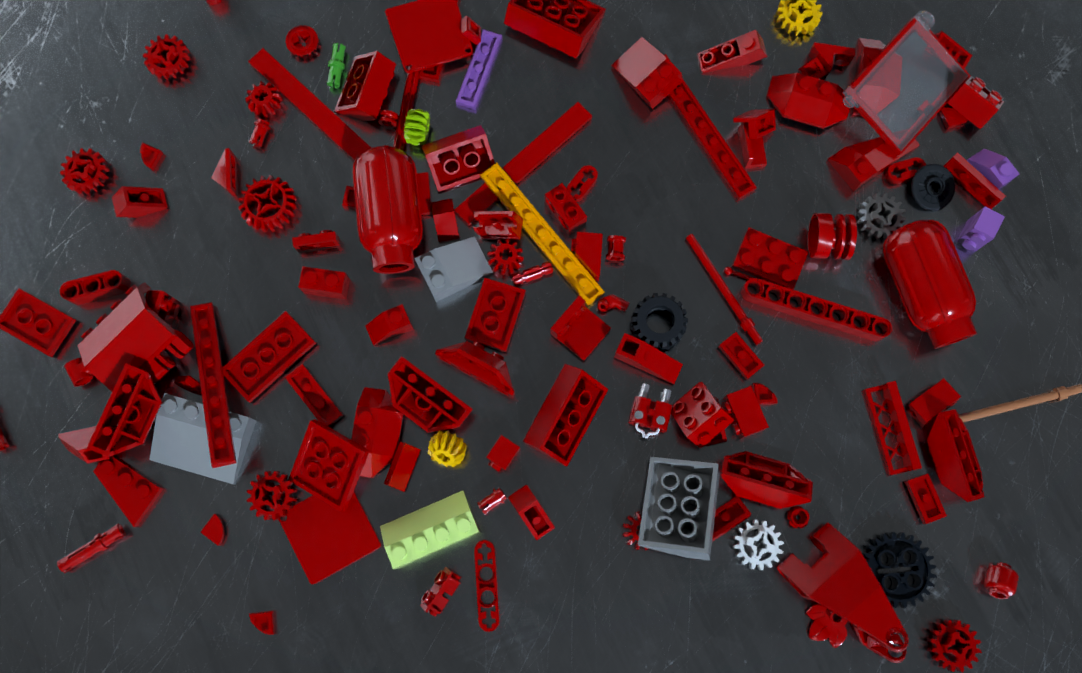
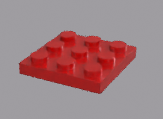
[288,419,370,512]

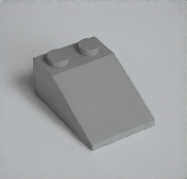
[414,236,494,302]

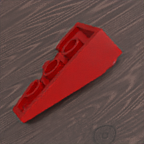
[828,129,920,192]

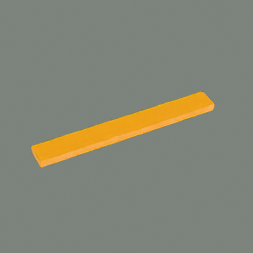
[480,162,605,306]

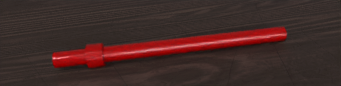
[686,234,763,345]

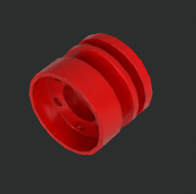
[808,213,857,260]

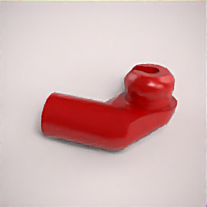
[597,294,630,312]

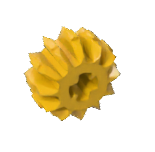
[427,431,467,467]

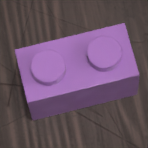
[957,206,1005,251]

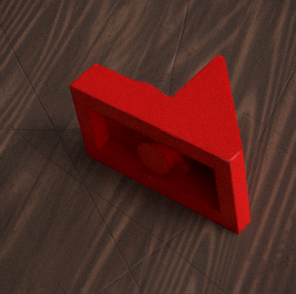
[808,42,856,77]

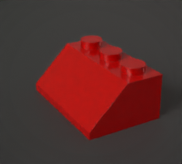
[334,51,396,121]
[421,125,495,192]

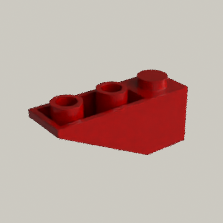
[697,30,767,73]
[614,333,683,384]

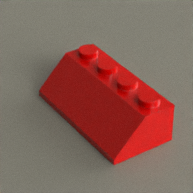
[523,364,608,467]

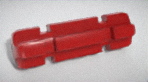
[512,261,553,286]

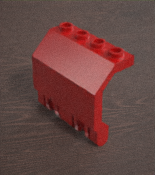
[77,282,194,392]

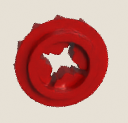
[285,25,319,57]

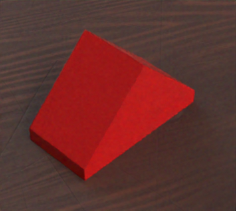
[431,198,460,243]

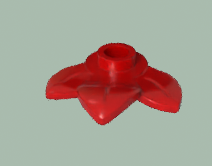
[806,604,848,648]

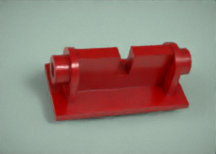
[420,566,461,617]

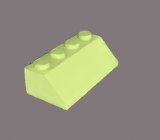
[380,490,480,569]

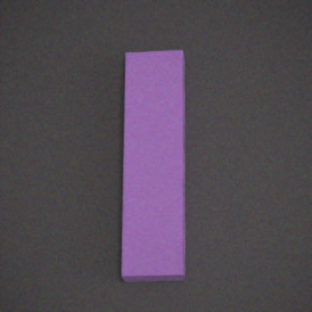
[456,29,502,110]

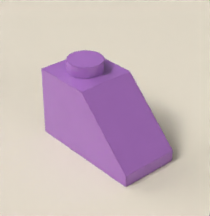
[967,148,1020,189]

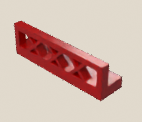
[863,381,922,476]

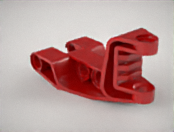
[776,522,909,663]

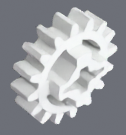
[732,520,784,570]

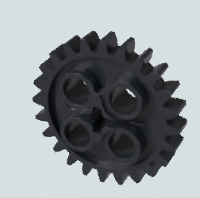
[862,532,937,608]

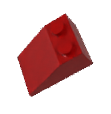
[611,37,683,109]

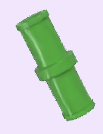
[327,43,346,88]

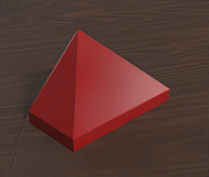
[211,148,237,196]

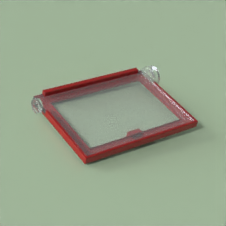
[841,10,971,156]

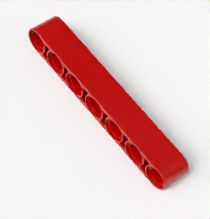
[740,278,892,342]

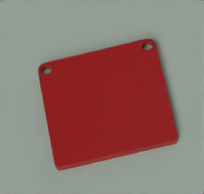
[385,0,473,73]
[279,491,382,584]

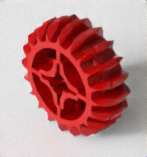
[238,175,297,232]

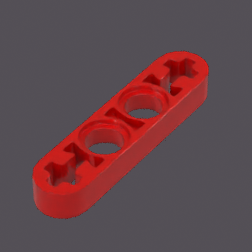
[474,540,500,632]

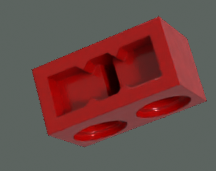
[545,183,587,236]

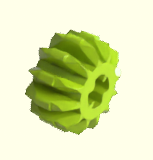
[404,109,430,146]

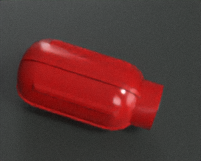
[352,145,423,274]
[883,220,978,349]

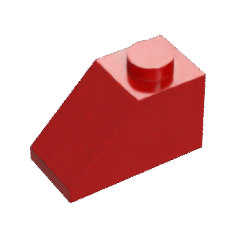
[112,186,168,218]
[571,232,603,281]
[365,304,414,346]
[508,485,555,541]

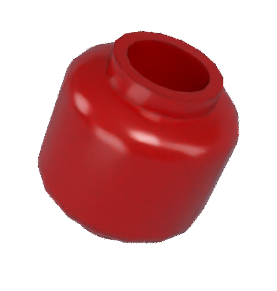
[984,562,1019,599]

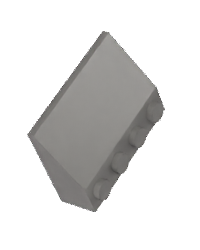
[149,393,256,485]
[638,457,720,561]

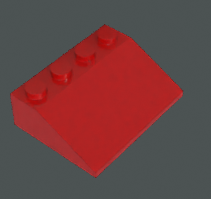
[504,0,606,59]

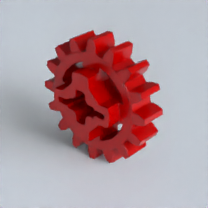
[143,34,191,80]
[60,148,110,195]
[246,471,297,520]
[927,619,982,672]

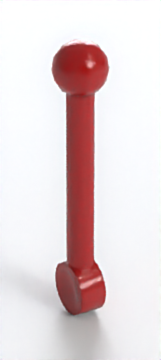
[724,267,767,281]

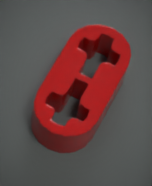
[884,157,926,185]
[567,165,598,202]

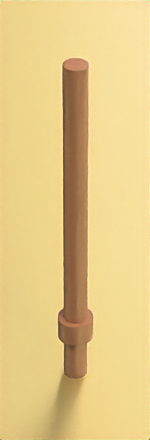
[958,384,1082,422]

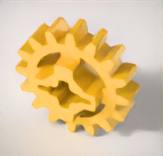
[776,0,823,36]

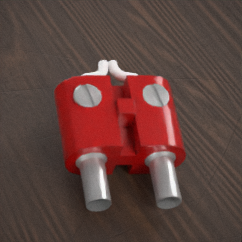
[629,383,672,438]

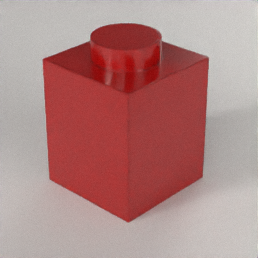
[486,435,520,472]

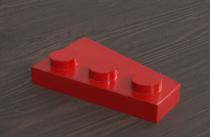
[93,455,163,527]

